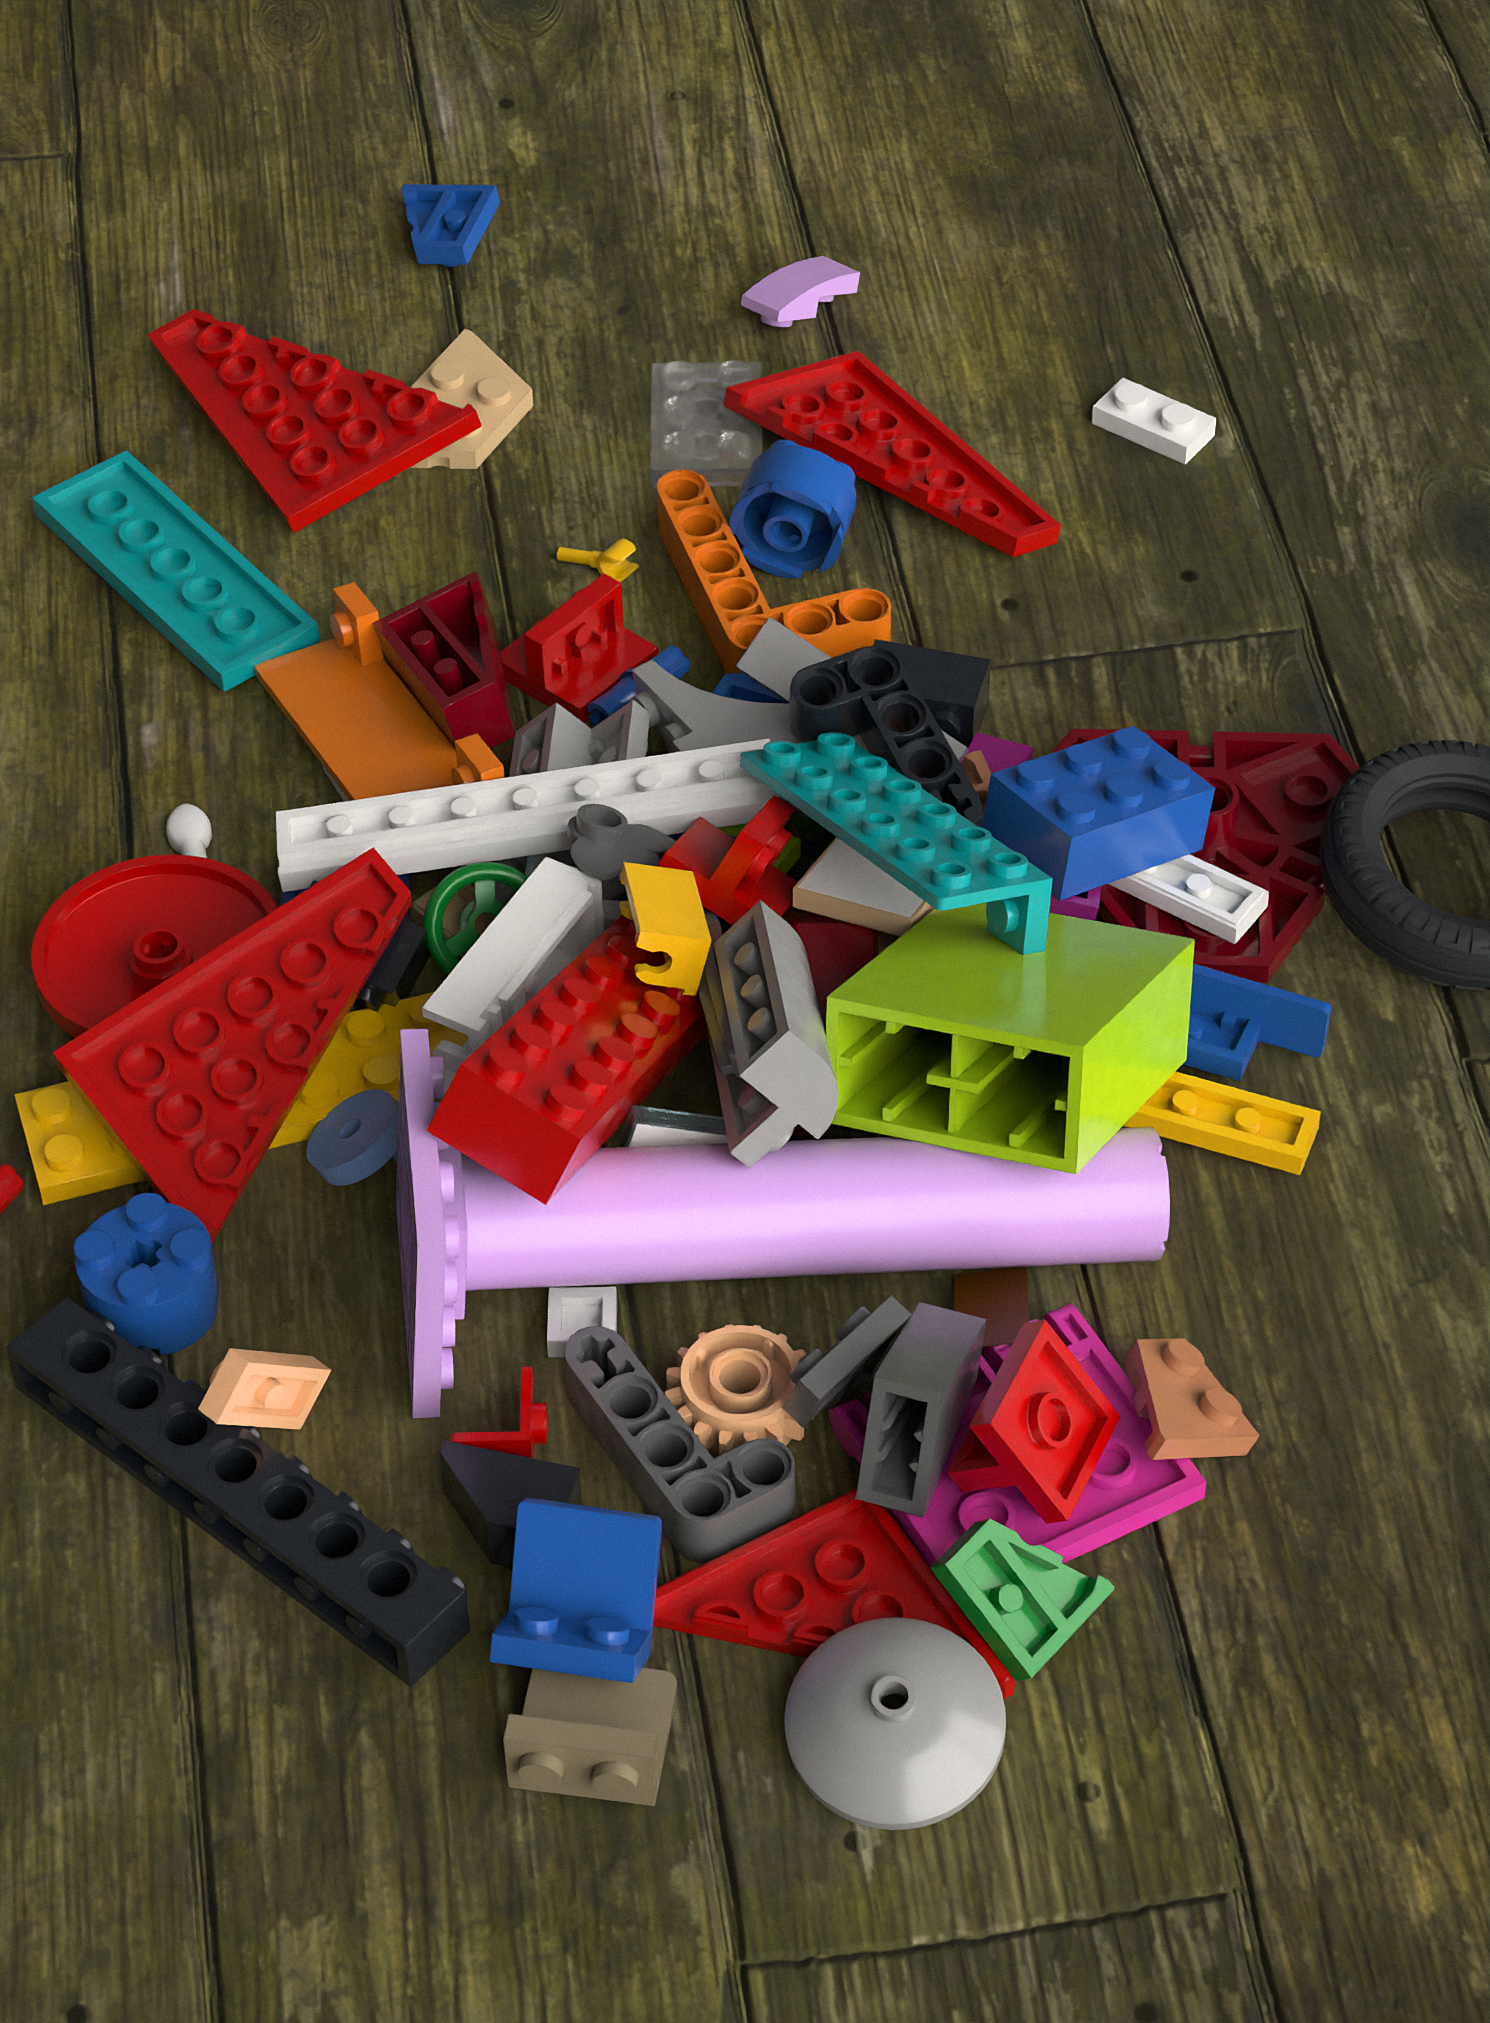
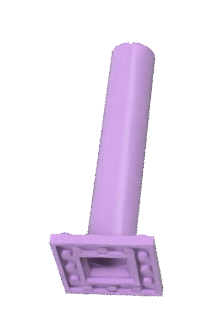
[396,1029,1170,1418]

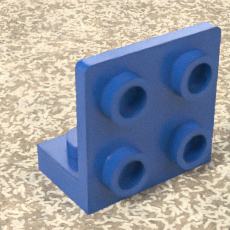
[490,1498,662,1683]

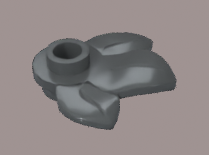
[566,804,676,881]

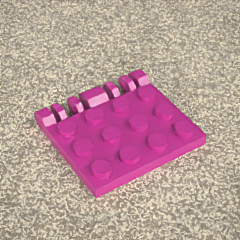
[828,1304,1206,1568]

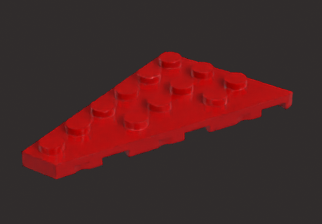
[147,309,482,533]
[53,847,412,1244]

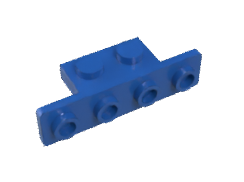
[1183,964,1331,1081]

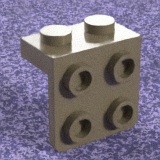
[503,1668,677,1806]

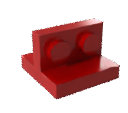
[501,573,659,723]
[657,795,798,926]
[947,1319,1121,1524]

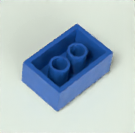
[982,726,1215,901]

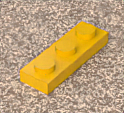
[1123,1071,1321,1175]

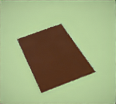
[954,1267,1029,1347]

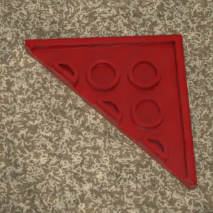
[653,1488,1015,1699]

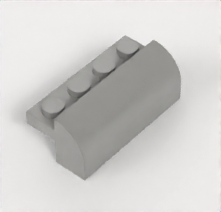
[495,700,651,907]
[706,900,838,1168]

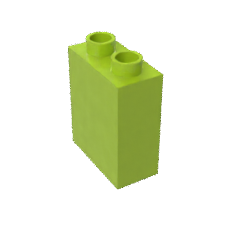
[826,902,1195,1174]

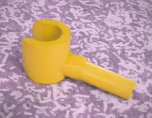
[557,539,639,582]

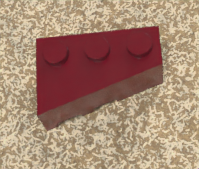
[373,571,515,750]

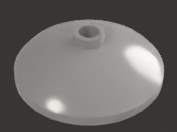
[784,1617,1006,1830]

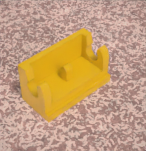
[619,862,712,996]

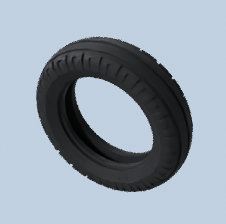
[1320,740,1490,990]

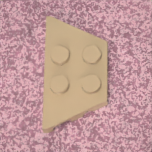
[410,329,533,469]

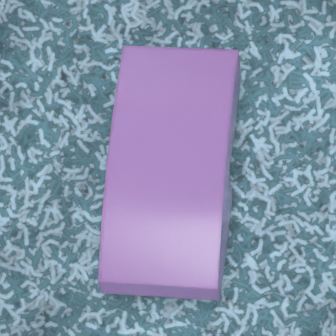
[741,256,860,327]

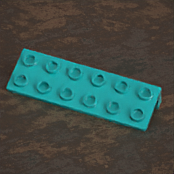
[740,732,1053,955]

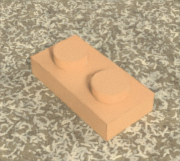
[198,1348,331,1430]

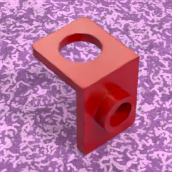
[450,1366,548,1459]

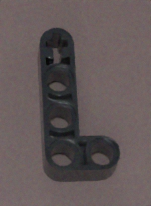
[789,645,982,827]

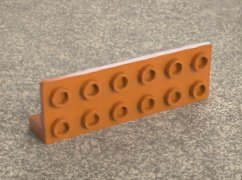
[255,582,505,801]

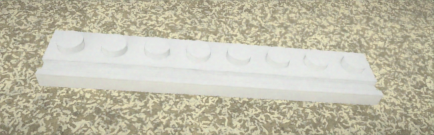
[276,739,779,892]

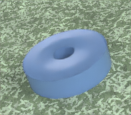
[307,1089,398,1186]

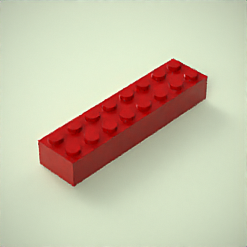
[426,914,726,1205]

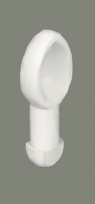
[166,804,212,858]

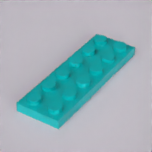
[32,450,320,692]

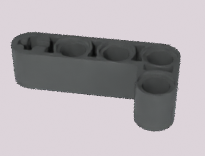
[564,1326,795,1562]

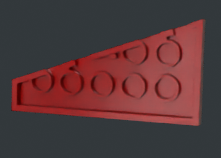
[723,351,1061,557]

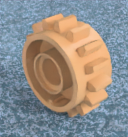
[665,1324,814,1458]

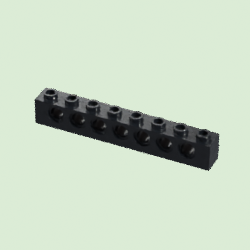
[6,1297,470,1687]

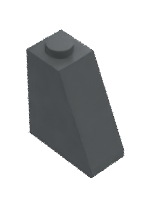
[856,1302,987,1517]

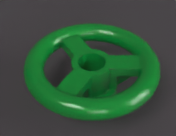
[424,862,529,975]

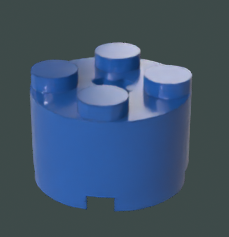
[729,440,857,578]
[74,1193,219,1356]

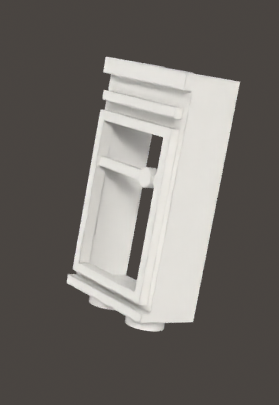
[422,857,604,1099]

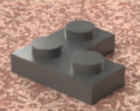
[783,1295,912,1428]

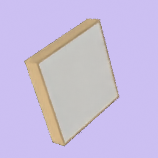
[793,837,935,937]

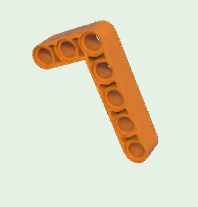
[656,469,891,674]

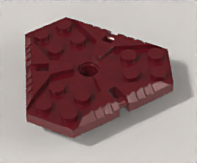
[1052,728,1360,983]

